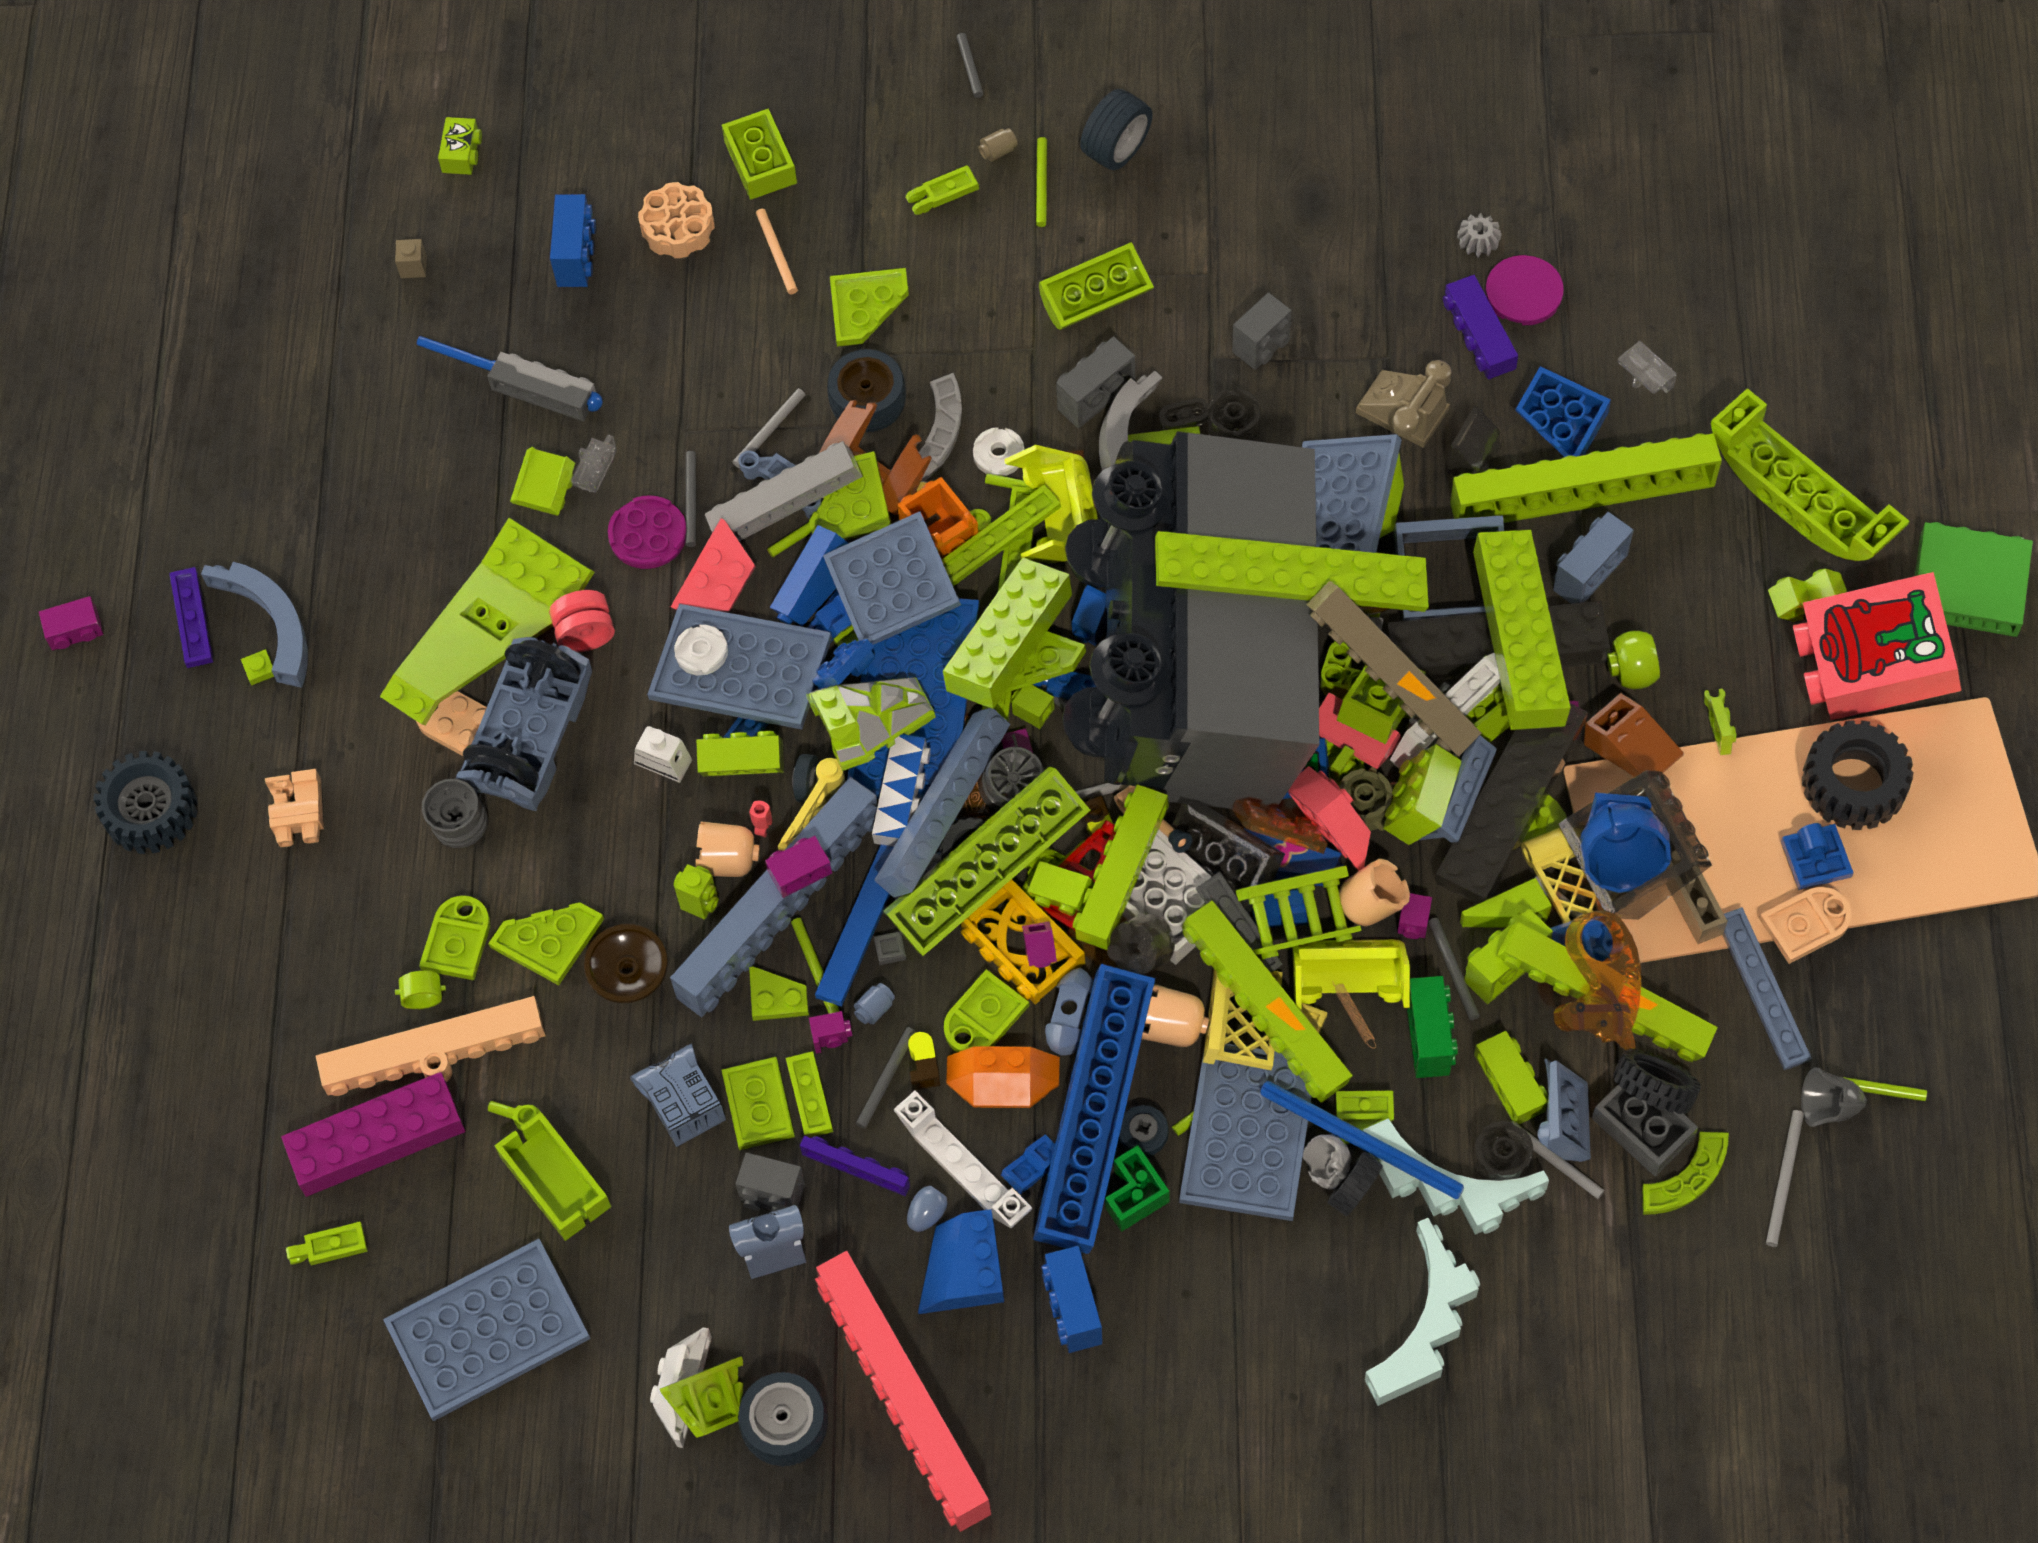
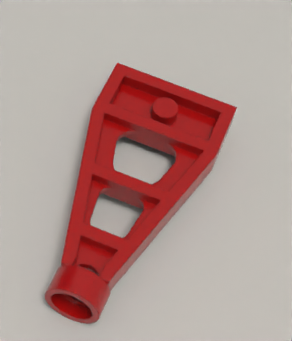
[1033,820,1116,932]

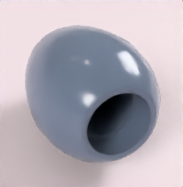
[907,1186,947,1232]

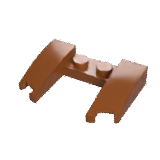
[819,400,932,515]

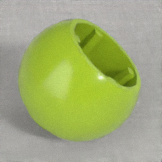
[1607,631,1660,690]

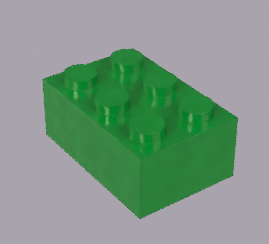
[1407,976,1458,1078]

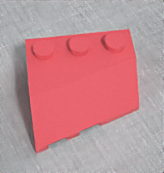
[1288,766,1371,871]

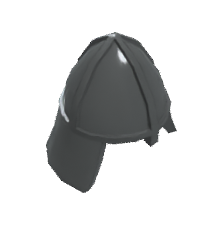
[1801,1067,1867,1127]

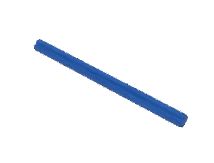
[1260,1081,1464,1199]

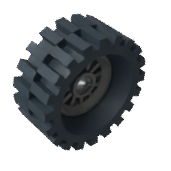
[93,751,198,854]

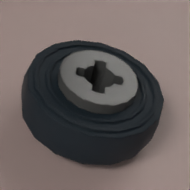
[792,754,819,803]
[1119,1105,1169,1157]

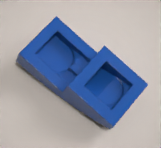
[1001,1134,1055,1195]

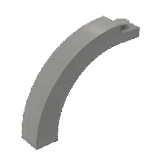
[1099,371,1162,471]

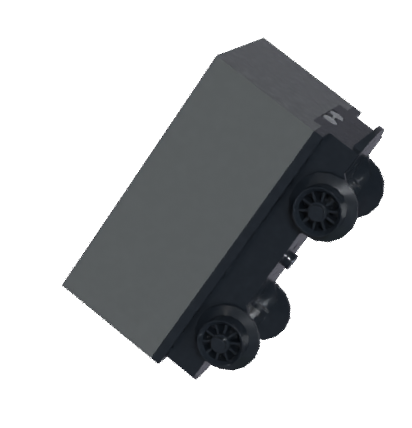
[1062,431,1320,813]

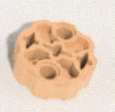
[638,182,715,258]

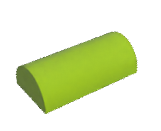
[1039,242,1154,330]

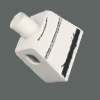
[634,726,692,782]

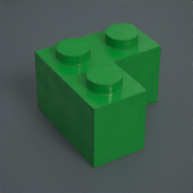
[1105,1146,1169,1232]

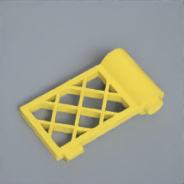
[778,758,845,851]
[1521,822,1624,924]

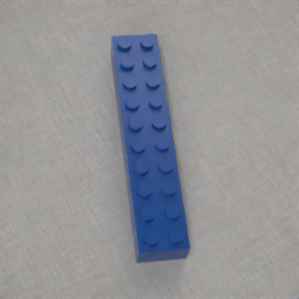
[1033,964,1155,1254]

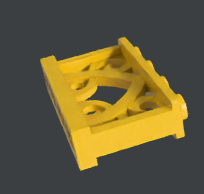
[961,879,1085,1005]

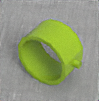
[395,971,446,1009]

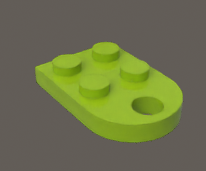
[419,896,490,980]
[944,969,1029,1052]

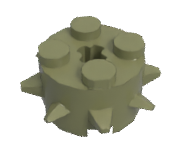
[1339,767,1397,831]

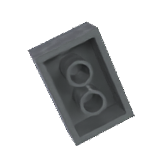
[1056,336,1135,429]
[1592,1084,1698,1177]

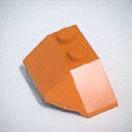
[946,1046,1060,1108]

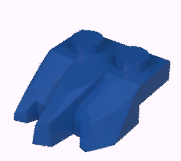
[1550,918,1626,971]

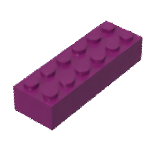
[281,1072,466,1197]

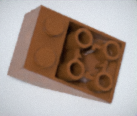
[1584,693,1684,784]

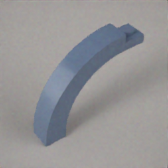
[201,562,308,688]

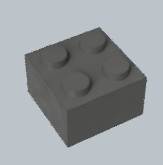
[1232,292,1291,370]
[735,1153,805,1212]

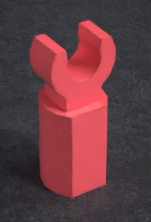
[749,801,772,838]

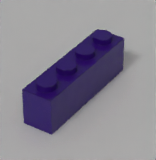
[1443,275,1518,379]

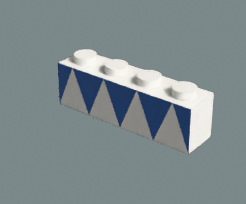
[872,734,931,847]

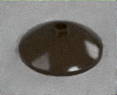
[584,924,668,1003]

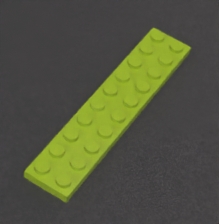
[1155,531,1429,612]

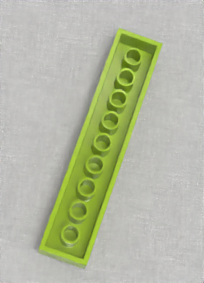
[1450,433,1722,523]

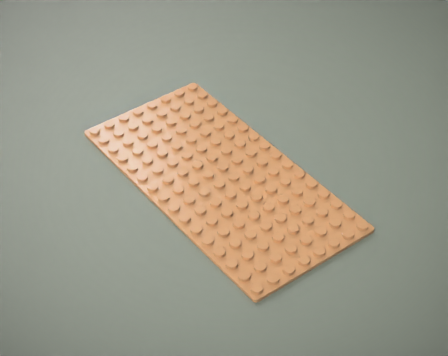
[1563,697,2038,967]

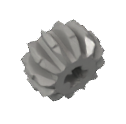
[1457,213,1501,257]

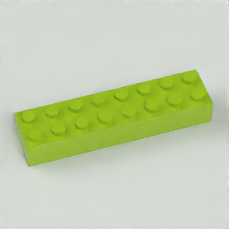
[1473,530,1571,730]
[883,767,1090,956]

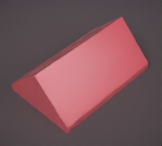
[1319,693,1402,769]

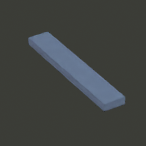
[1723,907,1812,1070]

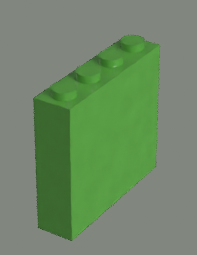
[1915,522,2033,637]

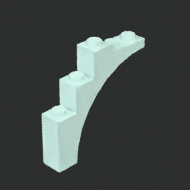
[1363,1118,1549,1235]
[1365,1218,1480,1406]

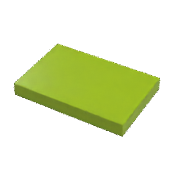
[722,1057,795,1150]

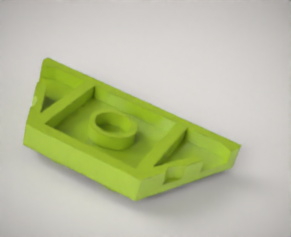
[660,1356,743,1438]

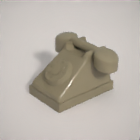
[1356,360,1452,448]

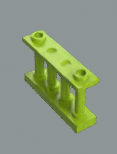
[1236,866,1361,959]

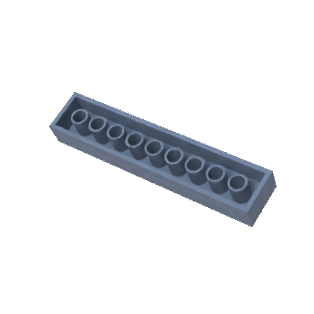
[670,777,878,1017]

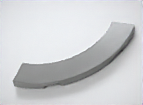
[890,373,962,481]

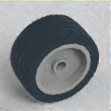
[1080,89,1153,171]
[738,1372,828,1467]

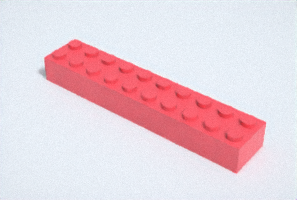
[815,1251,991,1532]

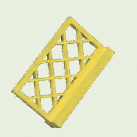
[1203,969,1283,1070]

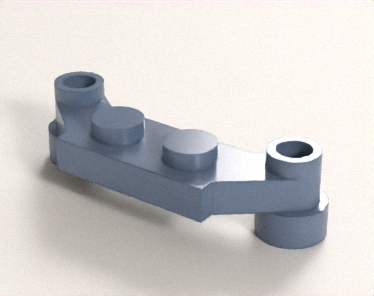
[738,451,822,519]

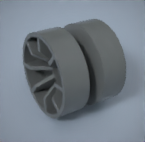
[978,747,1044,812]

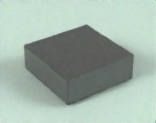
[874,931,907,965]

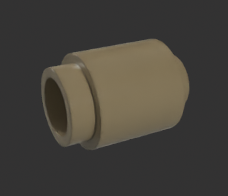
[979,128,1018,162]

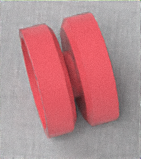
[549,590,615,653]

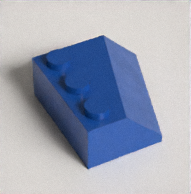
[918,1209,1004,1314]

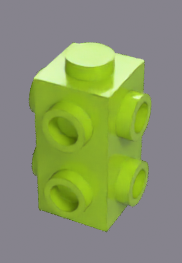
[674,864,719,920]

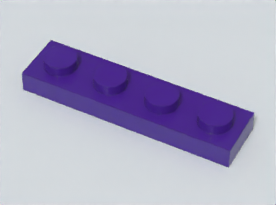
[169,567,213,668]
[800,1136,910,1196]

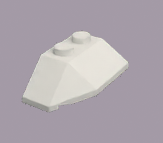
[650,1327,712,1448]

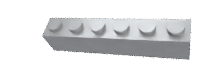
[705,441,863,541]

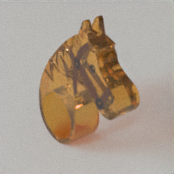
[1553,910,1641,1050]

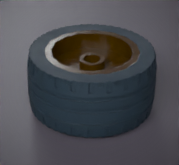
[827,349,906,432]

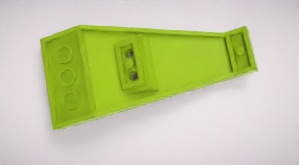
[380,518,595,726]

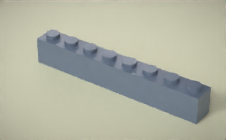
[874,708,1010,897]

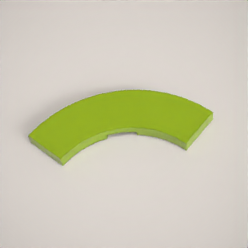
[1642,1132,1729,1215]

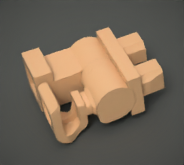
[265,769,324,847]

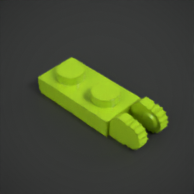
[906,165,979,215]

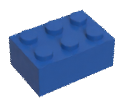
[550,194,596,287]
[1041,1246,1102,1353]

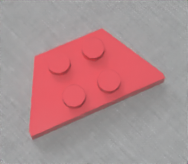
[671,518,756,612]

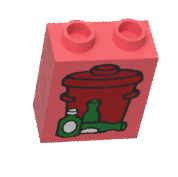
[1793,572,1961,721]

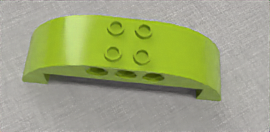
[1711,388,1909,561]

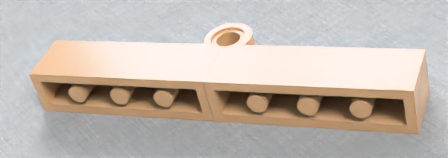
[316,996,545,1096]

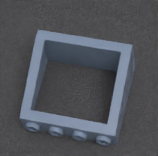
[1391,516,1504,626]

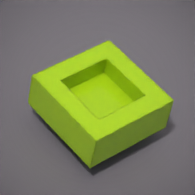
[241,649,274,686]
[1330,745,1356,783]

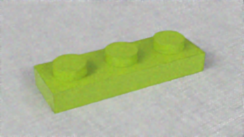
[786,1051,833,1138]

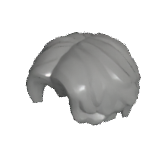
[1303,1134,1352,1190]

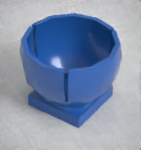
[1580,793,1671,893]

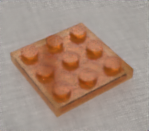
[1232,799,1328,854]

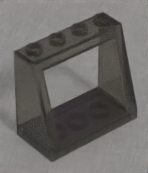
[1558,770,1712,920]

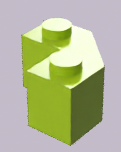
[1768,568,1847,622]

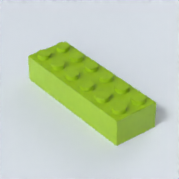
[943,557,1072,709]

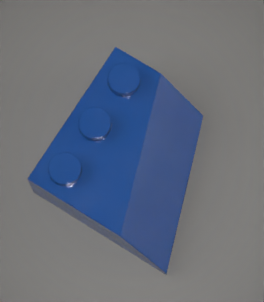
[1516,366,1611,457]

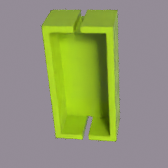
[494,1112,611,1241]

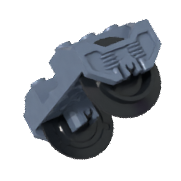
[456,637,592,811]

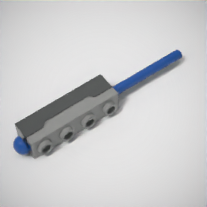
[417,336,603,421]

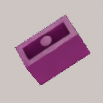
[39,596,104,650]
[765,836,832,898]

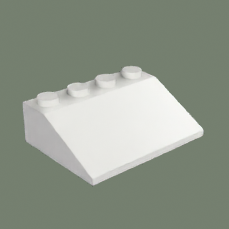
[1122,830,1211,965]

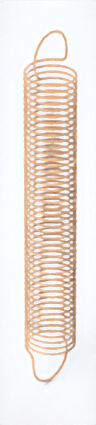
[1333,983,1376,1048]

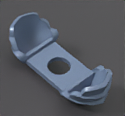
[1045,968,1094,1056]

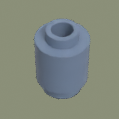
[854,983,895,1024]

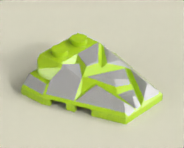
[806,677,936,771]

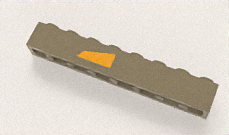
[1306,581,1481,757]

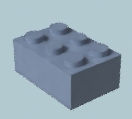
[1553,512,1634,609]

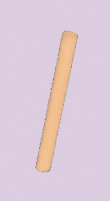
[756,209,798,294]

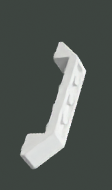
[1390,653,1501,769]
[894,1091,1032,1228]

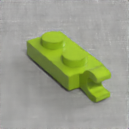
[1704,689,1736,755]
[286,1222,368,1266]

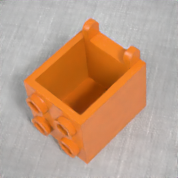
[898,477,979,559]

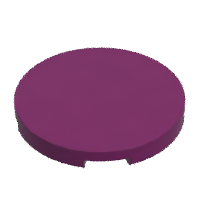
[1486,255,1563,325]
[608,496,686,569]

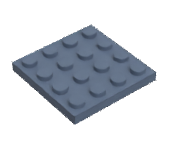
[823,512,961,645]

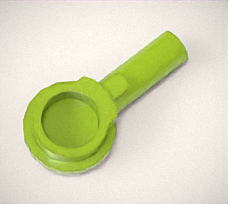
[1022,848,1055,892]
[488,1101,540,1131]

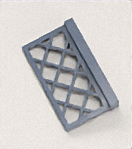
[1419,735,1497,842]

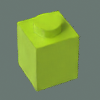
[1011,685,1054,729]

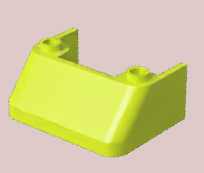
[1004,445,1098,564]
[1293,939,1410,1009]

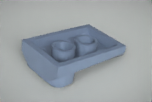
[1538,1058,1591,1162]

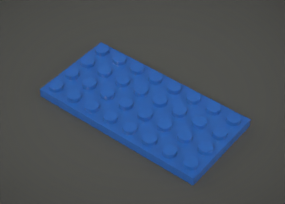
[847,598,979,802]

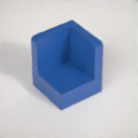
[815,594,852,639]

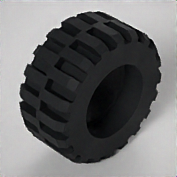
[1802,720,1914,830]

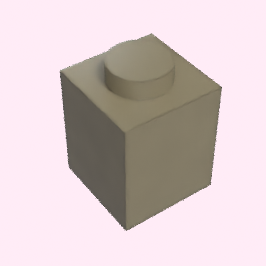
[395,239,427,278]

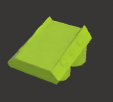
[510,447,575,516]

